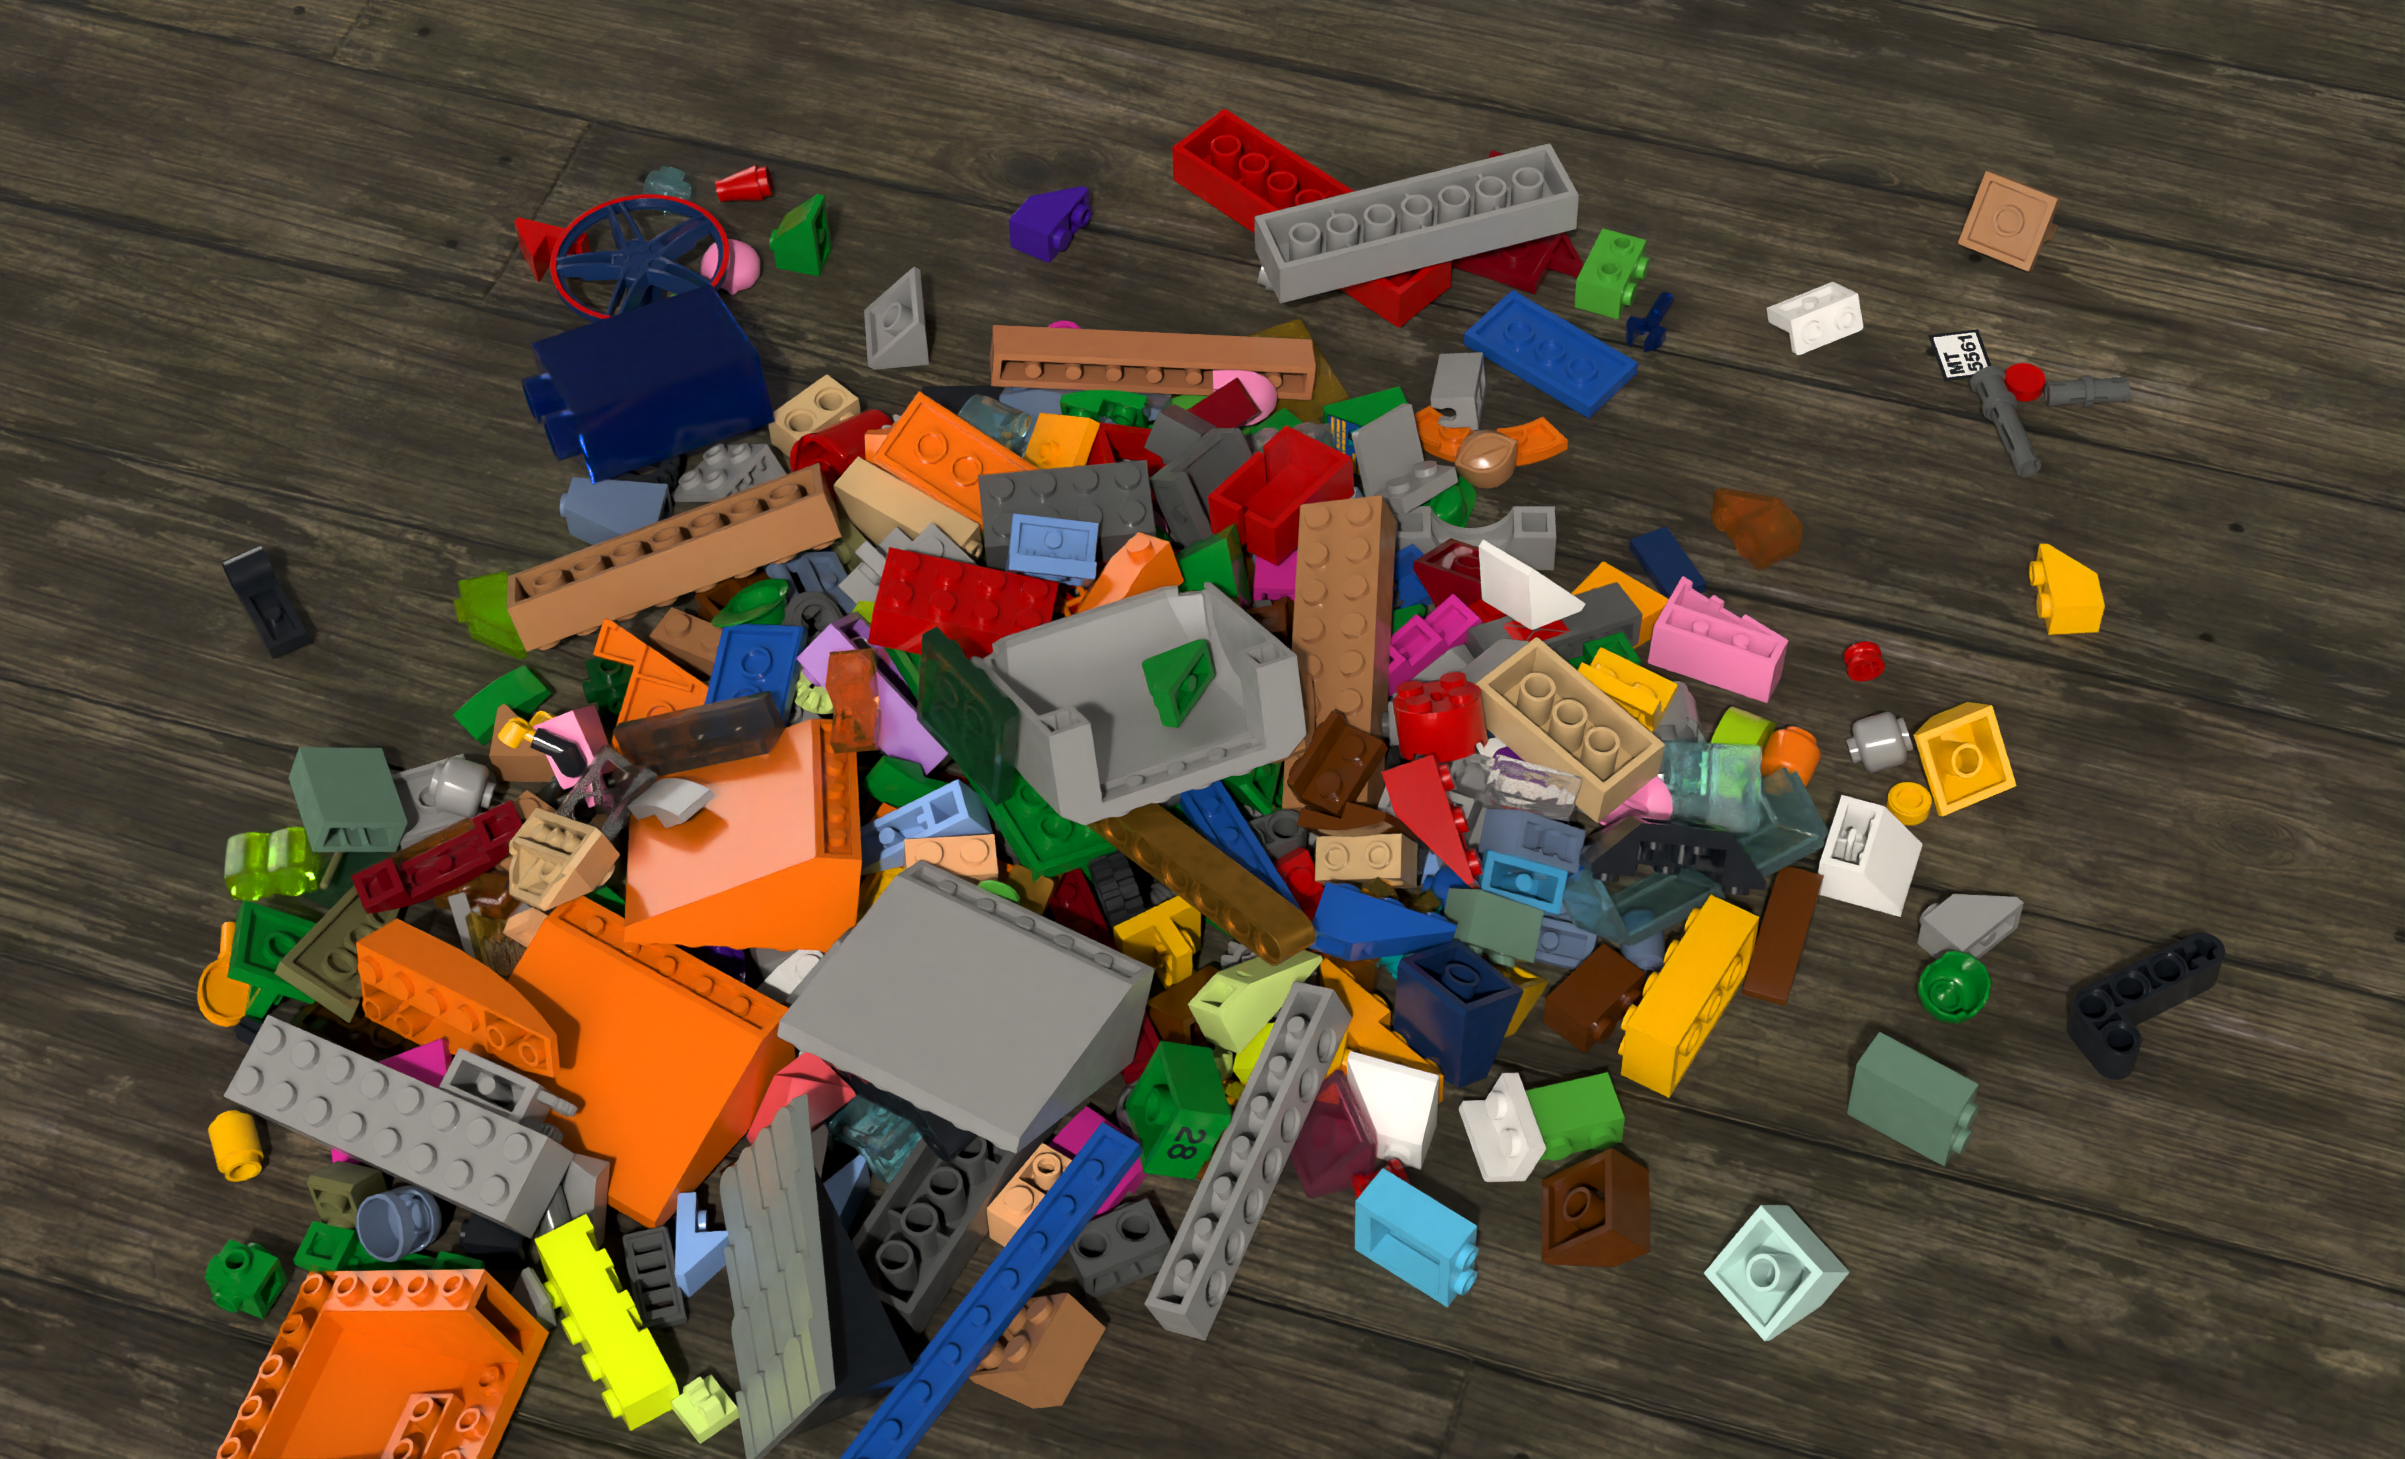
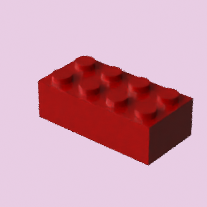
[868,547,1059,665]

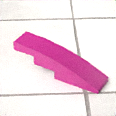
[1388,594,1482,697]

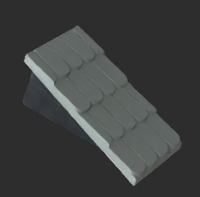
[720,1094,913,1459]

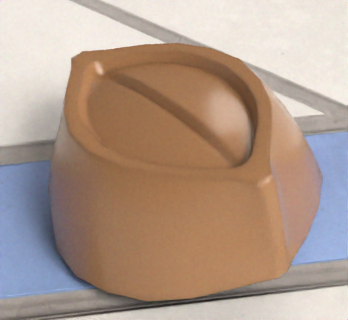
[1454,429,1518,489]

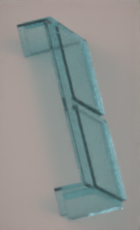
[1562,767,1829,946]

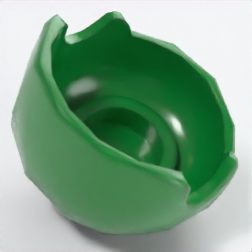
[1917,951,1992,1024]

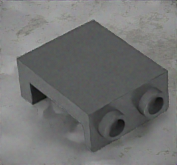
[1149,428,1252,551]

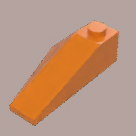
[1073,532,1184,615]

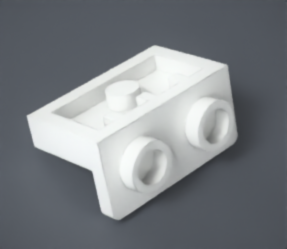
[1766,282,1863,355]
[1459,1073,1546,1182]

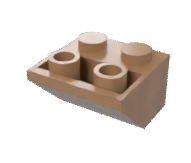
[969,1293,1106,1409]

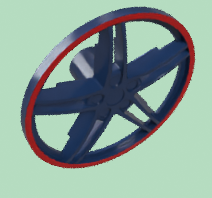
[550,194,731,329]

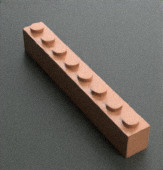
[990,325,1316,400]

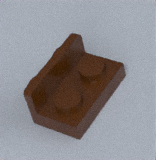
[1287,711,1388,819]

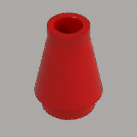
[715,164,774,203]

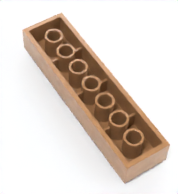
[507,463,842,652]
[1282,495,1396,831]

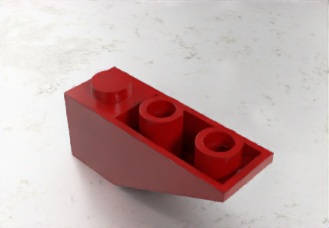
[1382,754,1484,889]

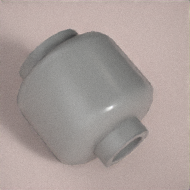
[1846,712,1913,773]
[428,757,496,818]

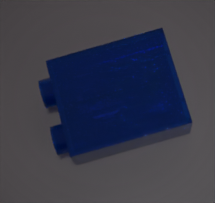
[521,284,775,484]

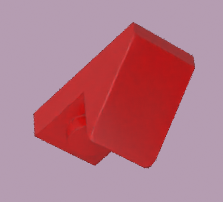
[514,217,591,282]

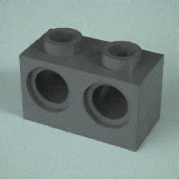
[1063,1198,1171,1301]

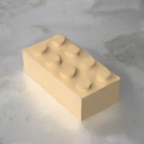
[1475,637,1665,823]

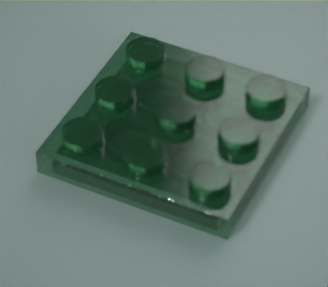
[917,627,1020,805]

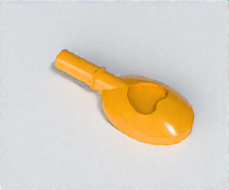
[197,922,249,1027]

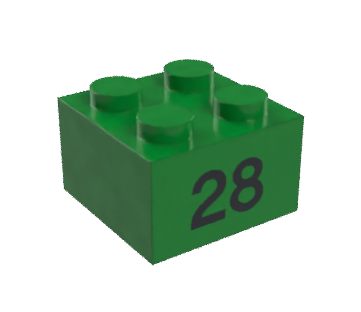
[1125,1041,1232,1180]

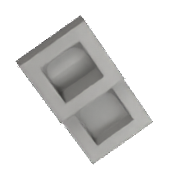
[627,778,715,828]

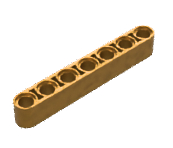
[1086,803,1316,966]

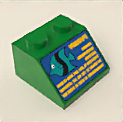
[1323,386,1416,479]

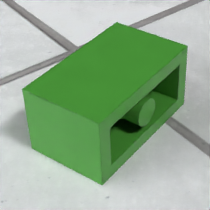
[1525,1072,1625,1161]

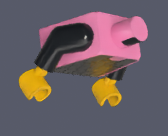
[498,705,616,809]

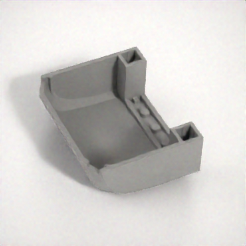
[970,582,1306,826]

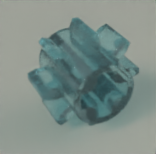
[643,166,691,214]

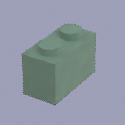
[1443,888,1544,969]

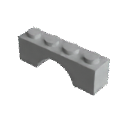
[1392,506,1556,570]

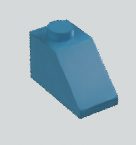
[1479,850,1568,916]

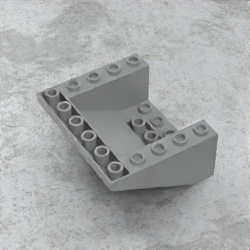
[777,860,1155,1154]

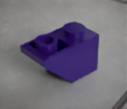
[1009,186,1092,263]

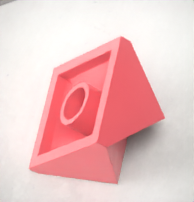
[746,1052,857,1144]

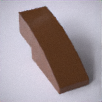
[1742,864,1824,1007]

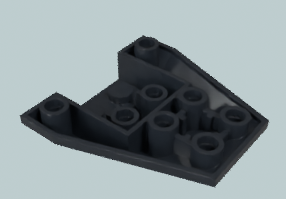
[1579,815,1766,896]

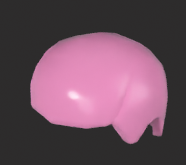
[700,239,761,295]

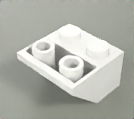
[1818,795,1922,917]

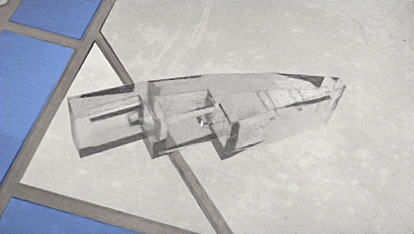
[1414,753,1583,821]

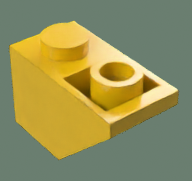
[2029,544,2105,635]

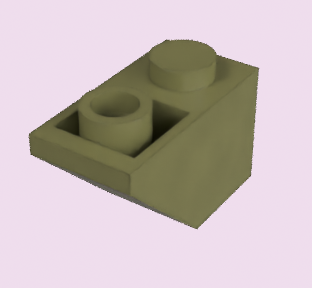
[307,1161,388,1238]

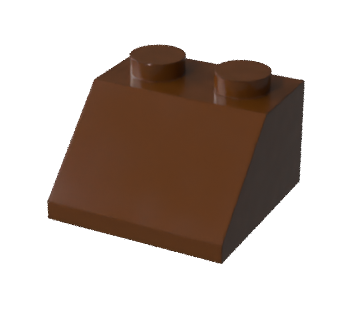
[1542,1148,1650,1267]

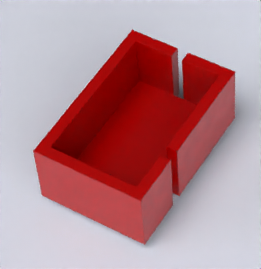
[1208,425,1354,566]

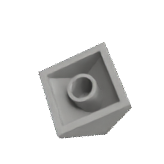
[864,267,929,370]

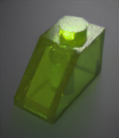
[453,570,527,660]

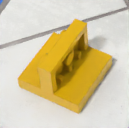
[1577,647,1678,734]
[1114,896,1201,990]

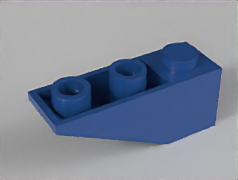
[1308,882,1457,961]

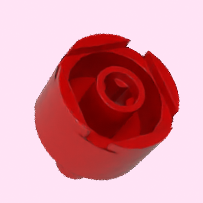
[1393,672,1488,763]

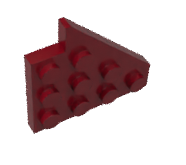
[1452,150,1584,294]

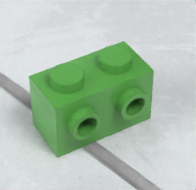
[1574,228,1650,320]

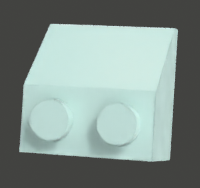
[1704,1205,1850,1341]

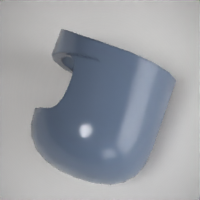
[356,1185,442,1262]

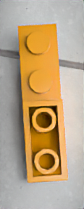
[1320,958,1444,1104]

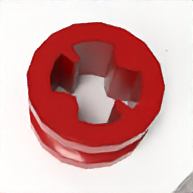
[1843,641,1885,682]

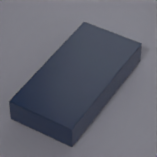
[1629,526,1706,599]

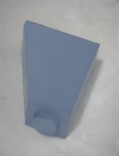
[560,477,673,545]

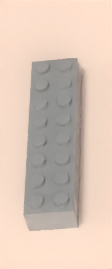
[1254,143,1579,303]
[224,1015,574,1239]

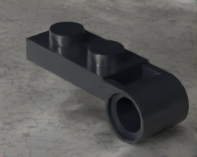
[221,545,311,659]

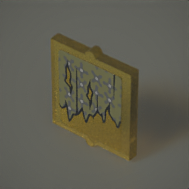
[465,912,527,981]

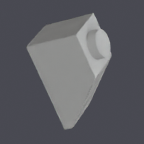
[1917,894,2024,960]

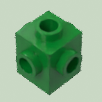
[204,1239,288,1319]

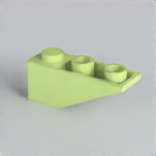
[1188,950,1323,1054]

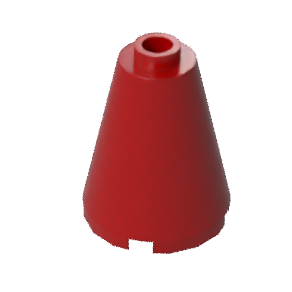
[790,409,893,505]

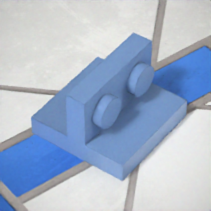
[1005,513,1099,588]

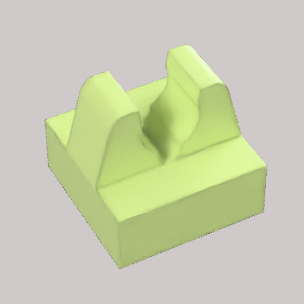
[671,1375,739,1444]

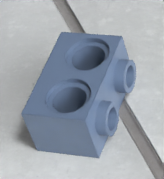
[1478,809,1586,874]

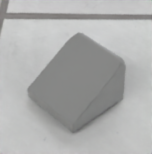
[511,1267,557,1330]

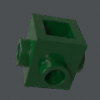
[581,657,634,723]

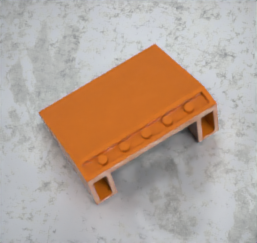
[624,719,862,953]
[500,895,795,1229]
[216,1269,549,1459]

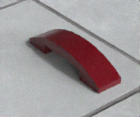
[351,799,523,914]

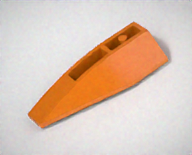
[356,918,560,1077]

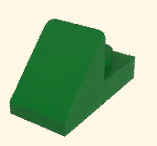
[1142,639,1215,728]

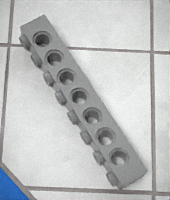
[1144,981,1352,1341]

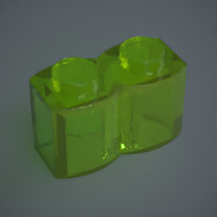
[224,827,321,901]

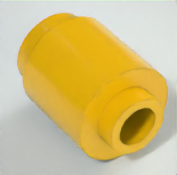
[208,1110,264,1182]

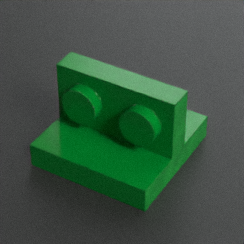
[227,900,317,1020]

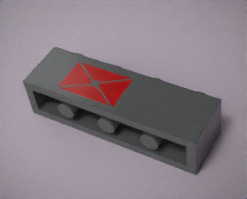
[1466,582,1643,661]

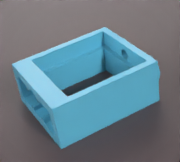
[1355,1168,1479,1308]

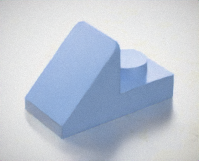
[675,1192,729,1297]

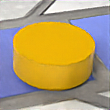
[1886,782,1932,825]

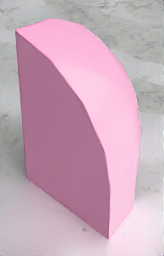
[1213,370,1278,427]

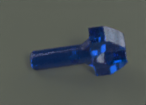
[1625,292,1674,352]

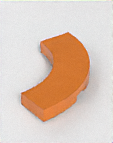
[1414,405,1568,466]

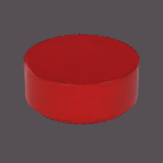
[2004,363,2045,402]

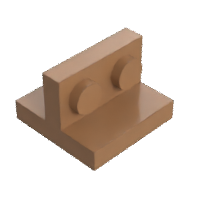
[1957,170,2061,272]

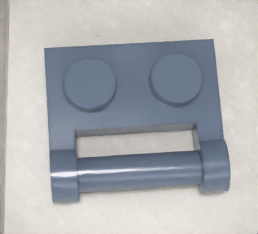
[763,552,856,622]

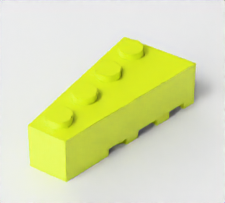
[534,1214,680,1431]

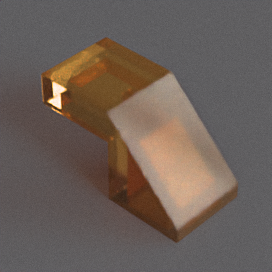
[825,648,881,754]

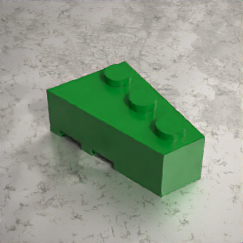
[1174,523,1252,610]

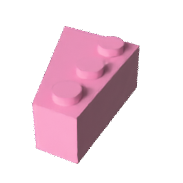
[1648,576,1788,703]

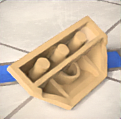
[509,808,620,911]

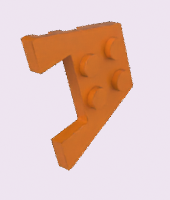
[593,618,709,777]

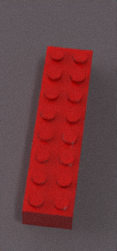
[1172,108,1452,328]

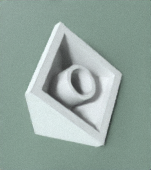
[1479,539,1586,630]

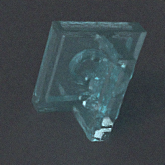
[827,1095,922,1184]

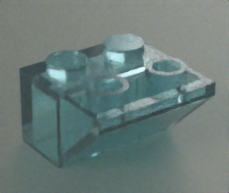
[1664,742,1762,833]

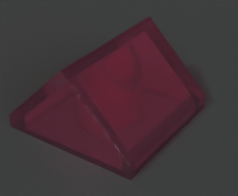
[1289,1069,1376,1199]

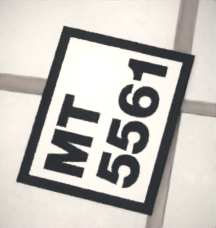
[1928,329,1991,381]

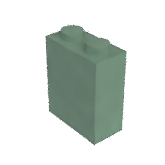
[288,747,407,852]
[1847,1032,1980,1167]

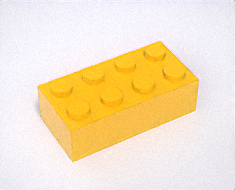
[1618,894,1759,1098]

